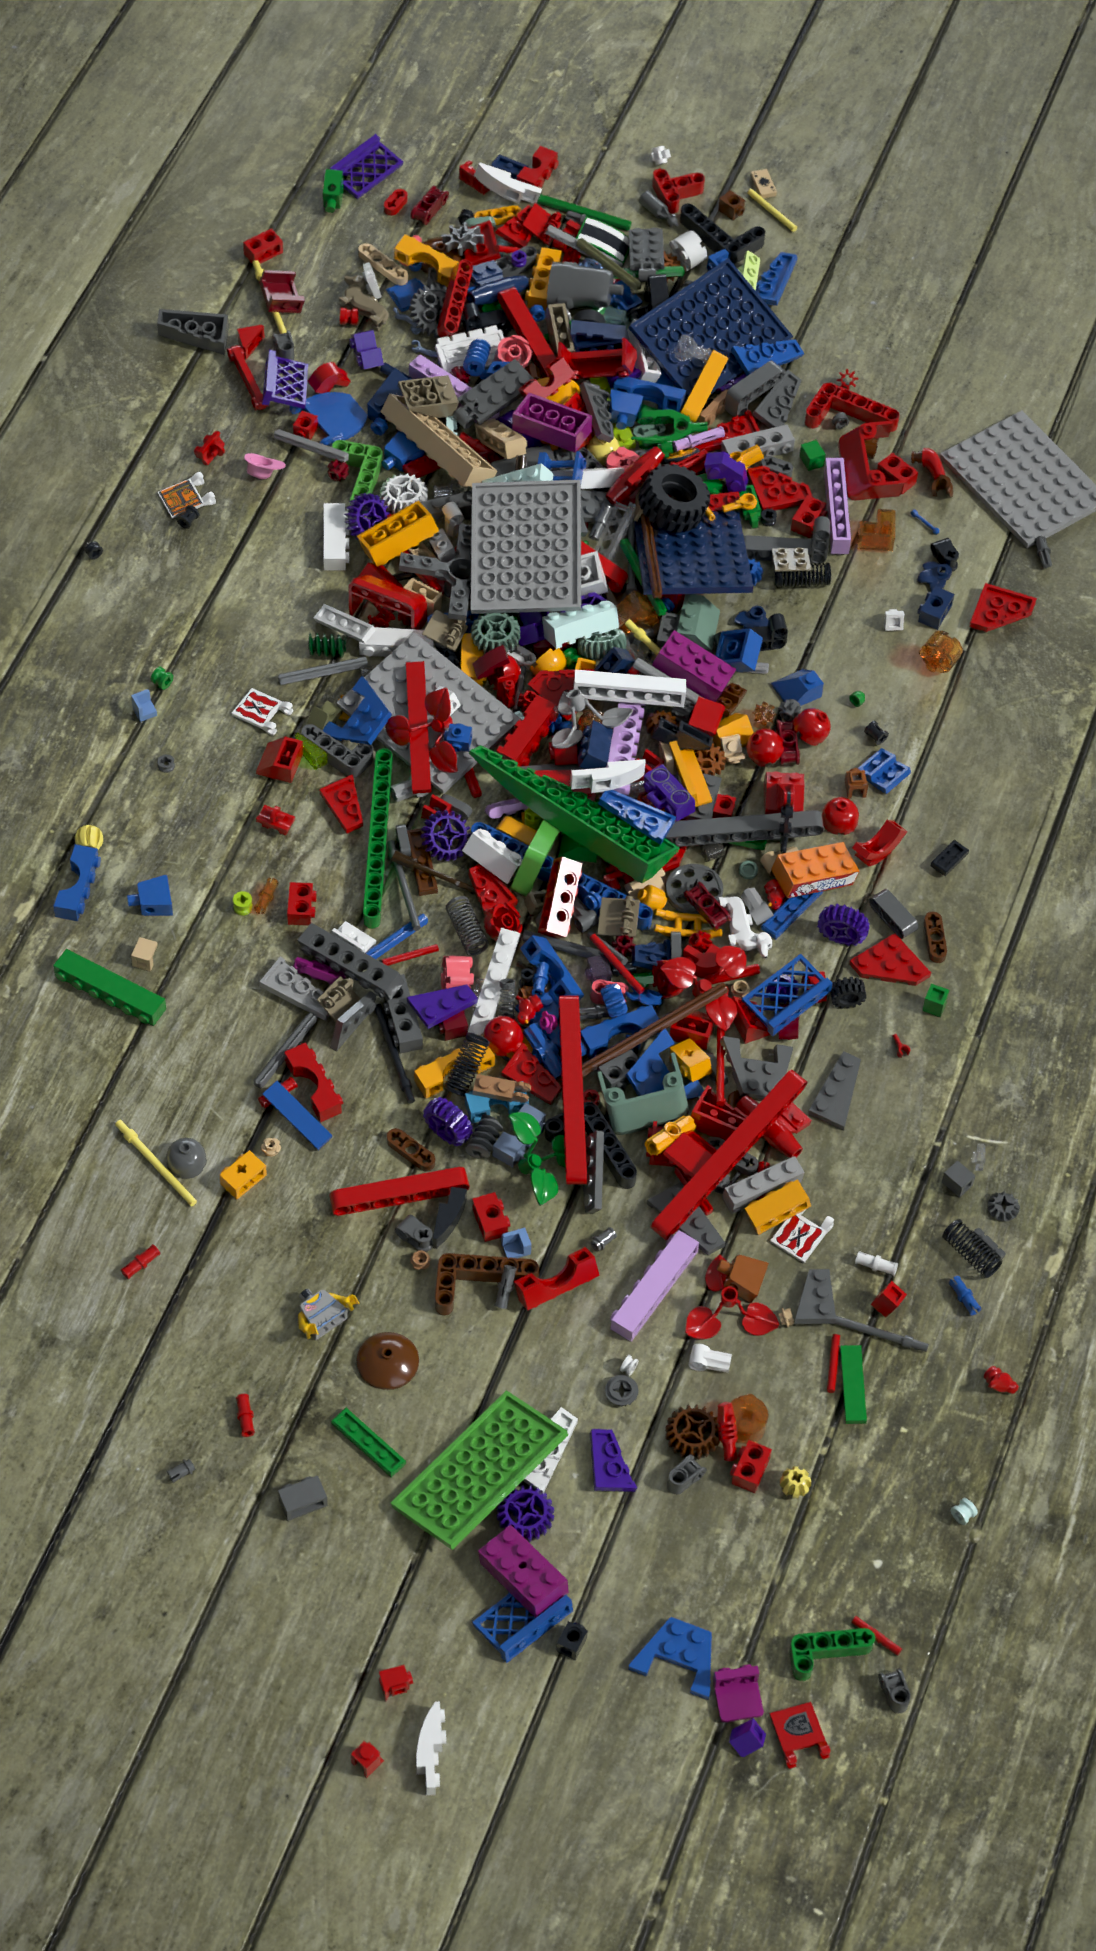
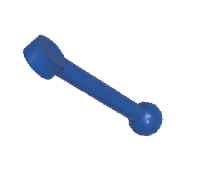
[911,509,940,534]

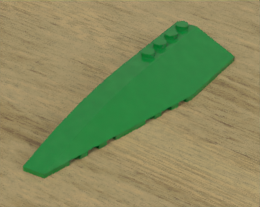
[469,745,680,883]

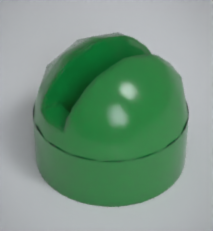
[849,691,865,707]

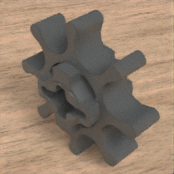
[442,222,484,256]

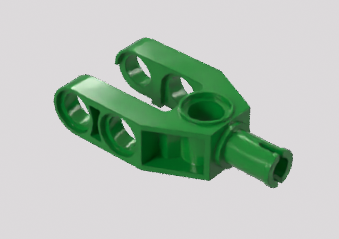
[637,409,708,449]

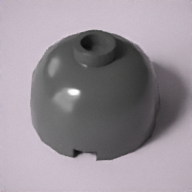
[166,1137,207,1179]

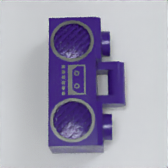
[643,764,695,822]

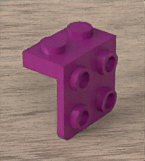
[713,1664,764,1722]

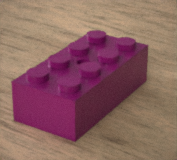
[512,393,592,453]
[652,630,736,702]
[478,1525,569,1618]

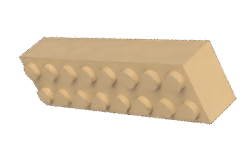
[381,394,497,488]

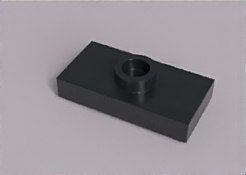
[930,840,969,876]

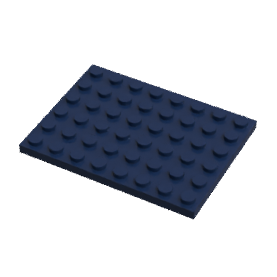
[628,258,793,399]
[633,511,753,595]

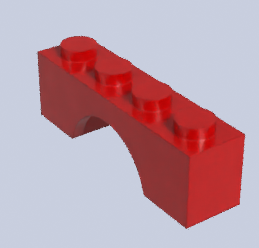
[284,1043,343,1123]
[514,1247,600,1310]

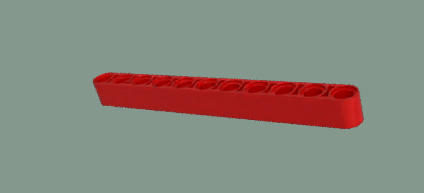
[559,996,587,1185]
[650,1069,808,1241]

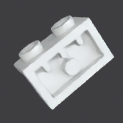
[331,921,376,953]

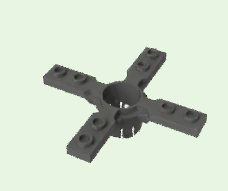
[398,523,472,621]

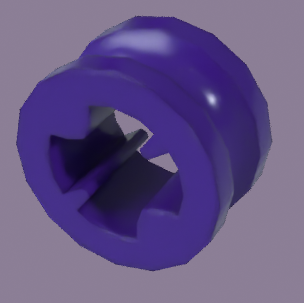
[511,250,527,268]

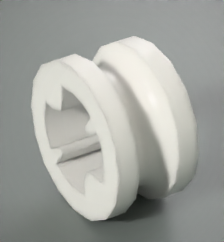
[620,1355,639,1376]

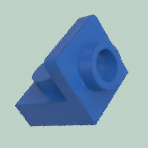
[707,249,729,271]

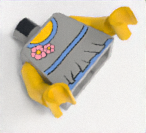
[298,1289,360,1340]

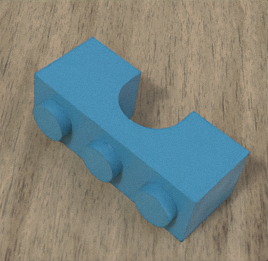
[465,1081,529,1123]

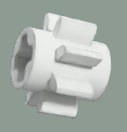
[649,146,671,165]

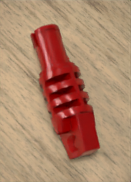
[717,1402,738,1461]

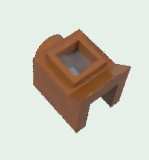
[845,768,868,799]

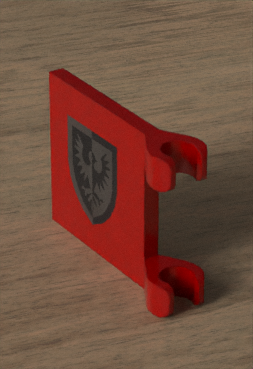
[770,1702,831,1769]

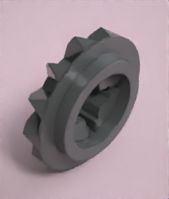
[987,1191,1020,1221]
[605,1375,638,1407]

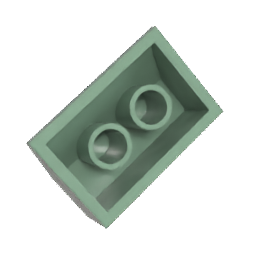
[677,594,720,653]

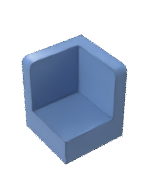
[131,689,157,722]
[501,1228,532,1258]

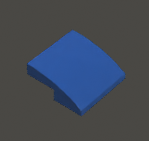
[858,748,911,794]

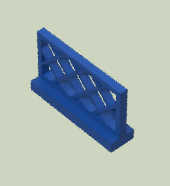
[742,954,832,1037]
[472,1593,573,1663]

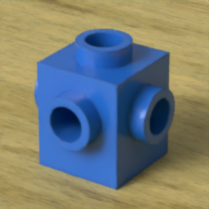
[444,723,473,752]

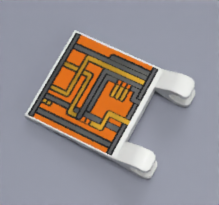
[158,472,216,519]

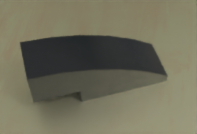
[652,717,713,750]
[433,1187,467,1249]

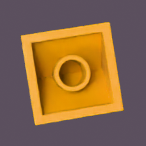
[712,713,754,751]

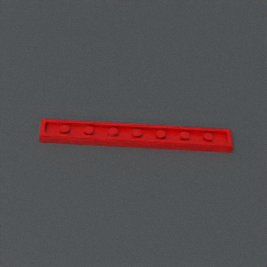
[406,661,431,794]

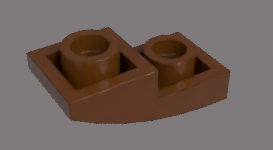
[716,683,747,717]

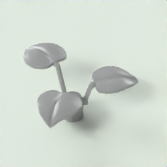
[552,689,633,748]

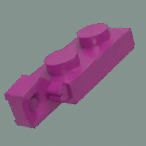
[293,957,347,985]

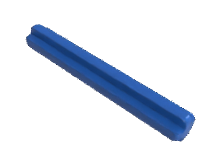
[365,914,428,959]

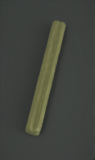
[577,238,642,291]

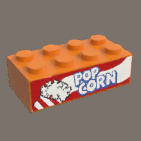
[771,842,859,898]

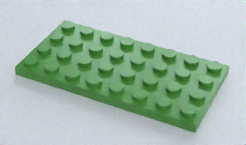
[391,1390,568,1550]

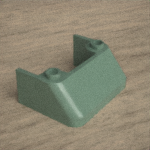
[597,1052,689,1135]

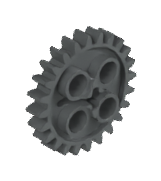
[409,284,462,338]

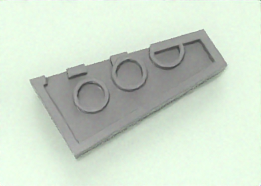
[259,956,330,1021]

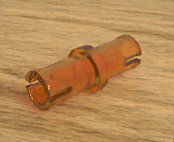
[254,877,279,914]

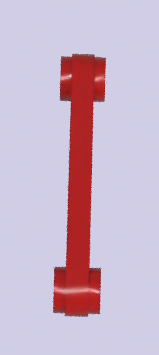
[227,345,269,411]

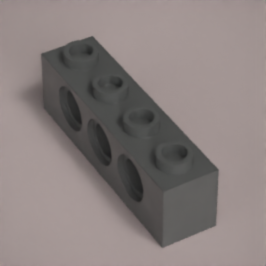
[380,974,423,1054]

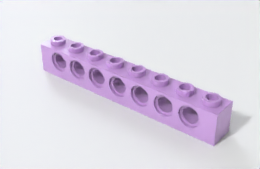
[602,702,646,795]

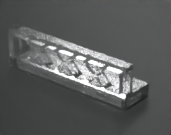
[594,502,636,562]

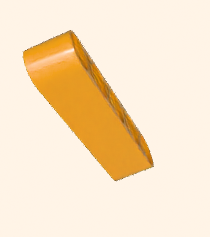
[680,350,728,423]

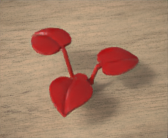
[385,687,458,773]
[660,946,746,1031]
[685,1255,779,1340]

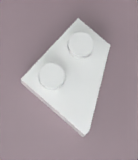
[362,262,382,299]

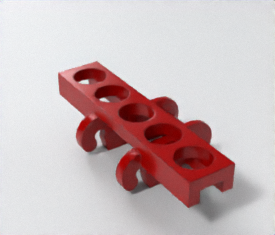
[368,605,396,628]

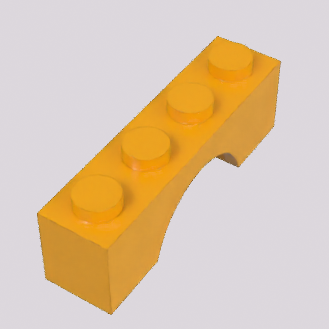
[394,234,459,287]
[414,1040,495,1099]

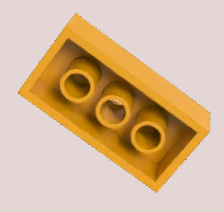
[357,501,439,567]

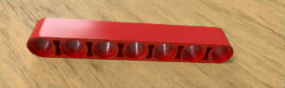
[497,287,556,378]
[329,1167,470,1216]

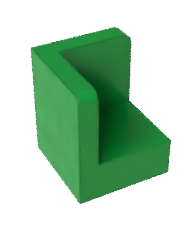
[922,984,950,1018]

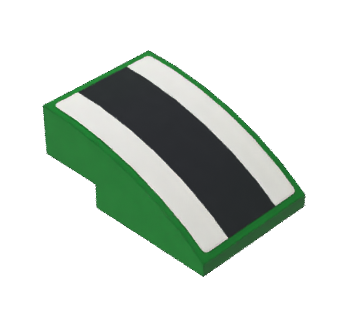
[576,216,630,266]

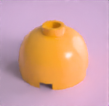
[530,647,566,676]

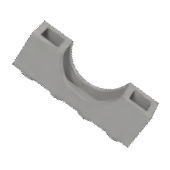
[722,1156,805,1214]

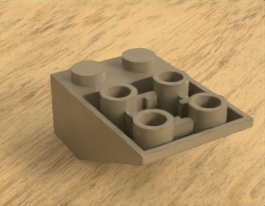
[398,375,459,418]

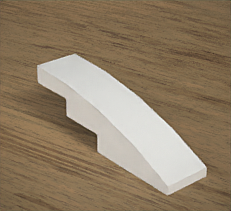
[551,467,624,489]

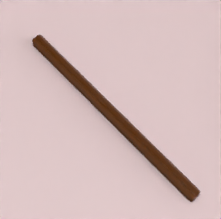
[640,513,662,598]
[556,982,728,1087]

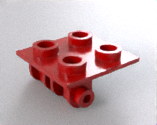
[522,203,562,246]

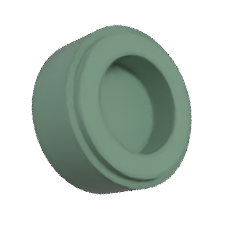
[739,860,758,879]

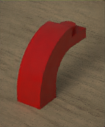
[852,819,908,866]

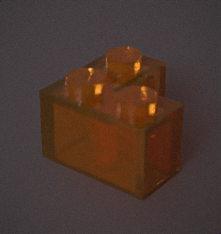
[857,509,896,551]
[616,590,662,634]

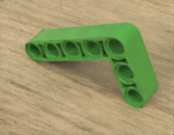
[332,440,382,517]
[510,820,560,897]

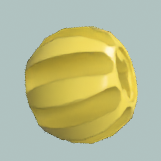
[75,825,103,850]
[780,1466,811,1498]

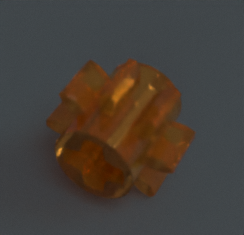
[752,702,777,726]

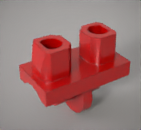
[194,431,225,465]
[256,804,295,835]
[600,863,634,891]

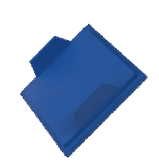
[386,278,424,313]

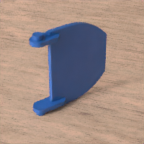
[289,392,367,447]

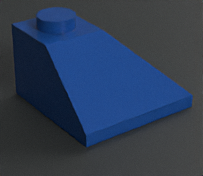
[771,669,824,706]

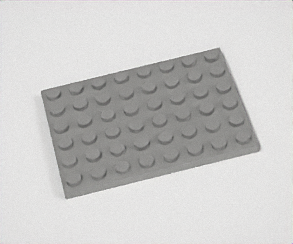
[940,410,1096,549]
[471,480,581,614]
[336,632,521,794]

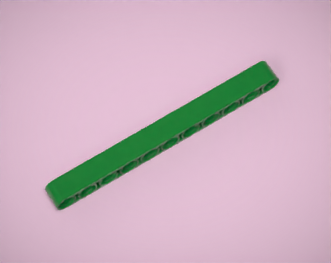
[363,748,393,929]

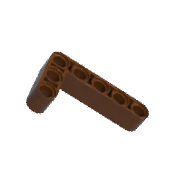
[435,1253,539,1316]

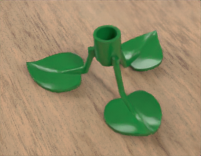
[508,1112,565,1206]

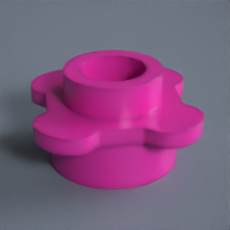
[540,1011,558,1034]

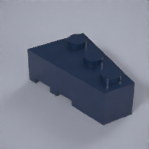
[571,320,629,352]
[367,368,409,423]
[577,720,613,769]

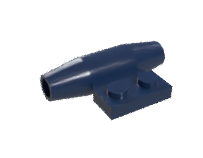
[467,260,529,305]

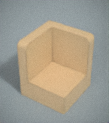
[131,937,158,971]

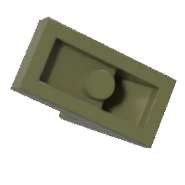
[306,700,343,730]

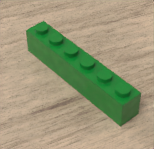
[53,949,166,1026]

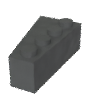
[157,309,229,355]

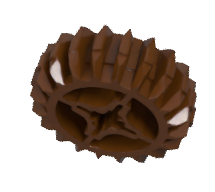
[665,1404,720,1460]

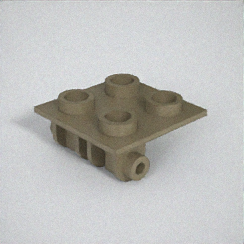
[772,547,811,572]
[422,610,468,652]
[598,896,640,937]
[317,976,360,1022]

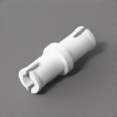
[855,1251,898,1276]

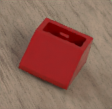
[256,736,303,783]
[670,1011,715,1050]
[663,1130,717,1178]

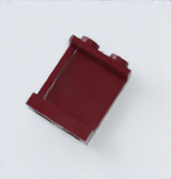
[259,270,305,313]

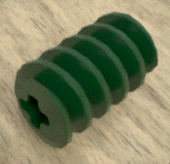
[308,633,347,658]

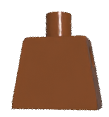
[717,1255,769,1303]

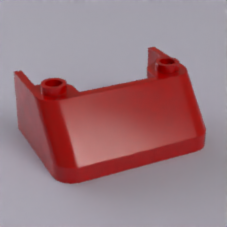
[558,338,637,381]
[838,421,904,500]
[348,574,427,630]

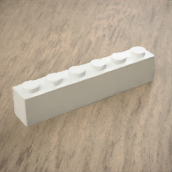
[573,670,686,707]

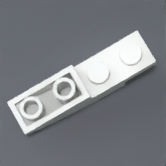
[474,163,542,204]
[570,759,645,793]
[417,1701,446,1795]

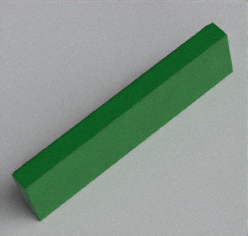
[840,1345,867,1424]
[331,1408,406,1478]

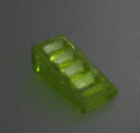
[295,733,327,770]

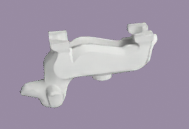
[719,897,772,959]

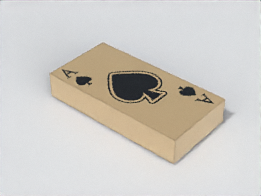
[751,169,777,198]

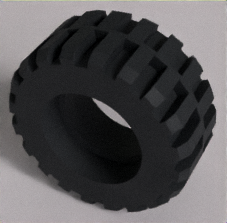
[638,464,710,532]

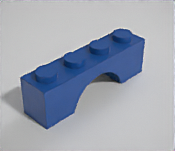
[613,377,686,413]
[54,844,101,921]
[520,935,584,1006]
[581,1005,660,1060]

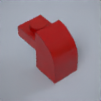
[307,362,351,393]
[683,944,721,978]

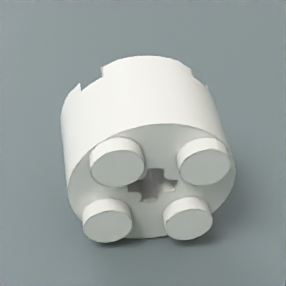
[670,230,707,272]

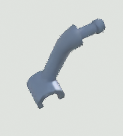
[393,307,422,335]
[411,340,440,365]

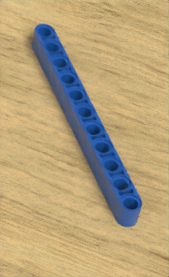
[471,822,653,930]

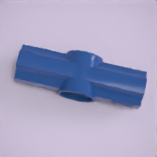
[523,1023,561,1080]

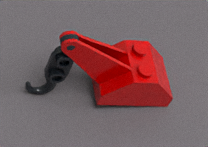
[764,771,805,854]

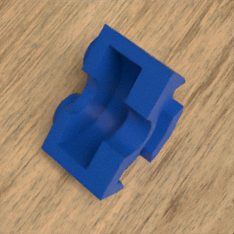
[610,280,643,316]

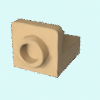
[720,734,746,764]

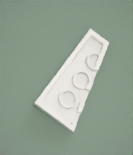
[523,1407,578,1494]

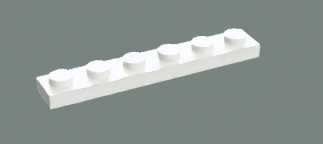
[468,928,520,1040]

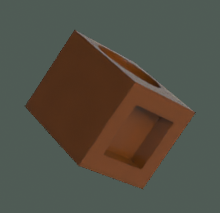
[718,190,745,220]

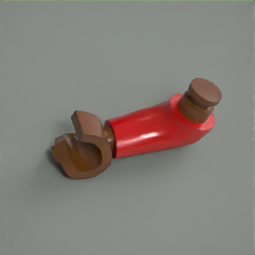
[911,448,954,497]

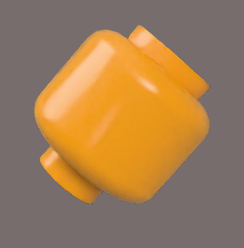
[637,885,667,912]

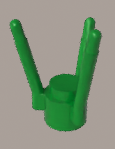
[631,436,673,458]

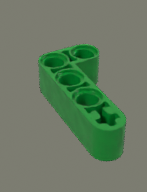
[789,1628,875,1681]

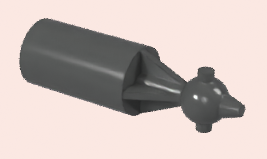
[639,191,679,227]

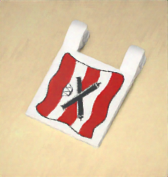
[231,688,293,736]
[770,1210,834,1263]

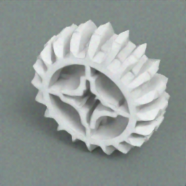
[380,473,428,515]

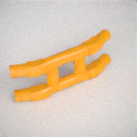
[653,909,723,939]

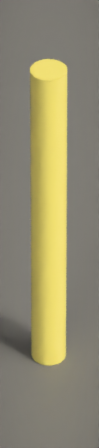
[747,189,797,232]

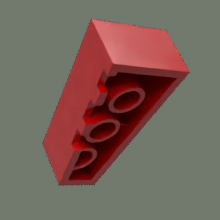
[496,695,559,767]

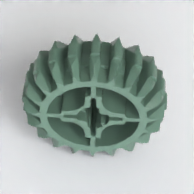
[471,613,520,654]
[577,628,627,660]

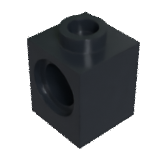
[556,1621,588,1661]

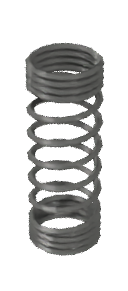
[500,978,515,1020]

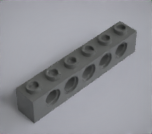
[297,923,404,1000]

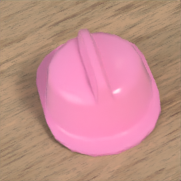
[244,454,286,479]

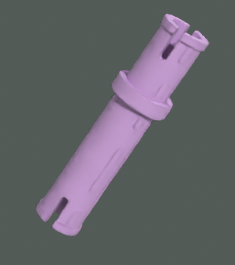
[672,426,725,452]

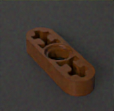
[924,911,947,963]
[387,1128,435,1172]

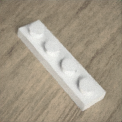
[314,604,376,644]

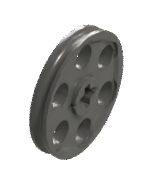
[666,864,723,914]

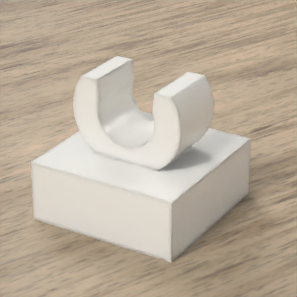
[884,609,904,631]

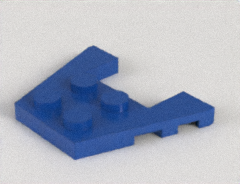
[322,676,392,745]
[626,1028,704,1100]
[628,1617,712,1700]

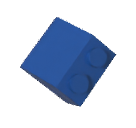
[715,628,763,673]

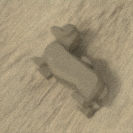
[339,275,389,332]

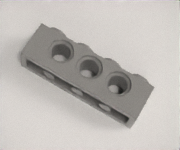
[721,424,795,457]

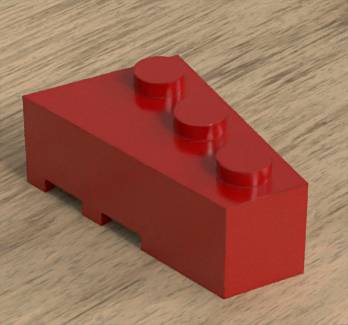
[691,1085,748,1141]

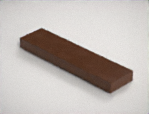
[407,828,438,896]

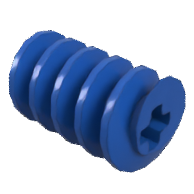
[463,339,491,376]

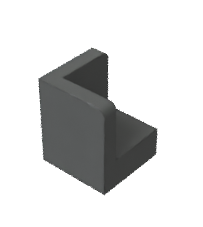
[942,1161,975,1198]

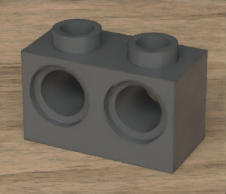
[598,1049,639,1090]

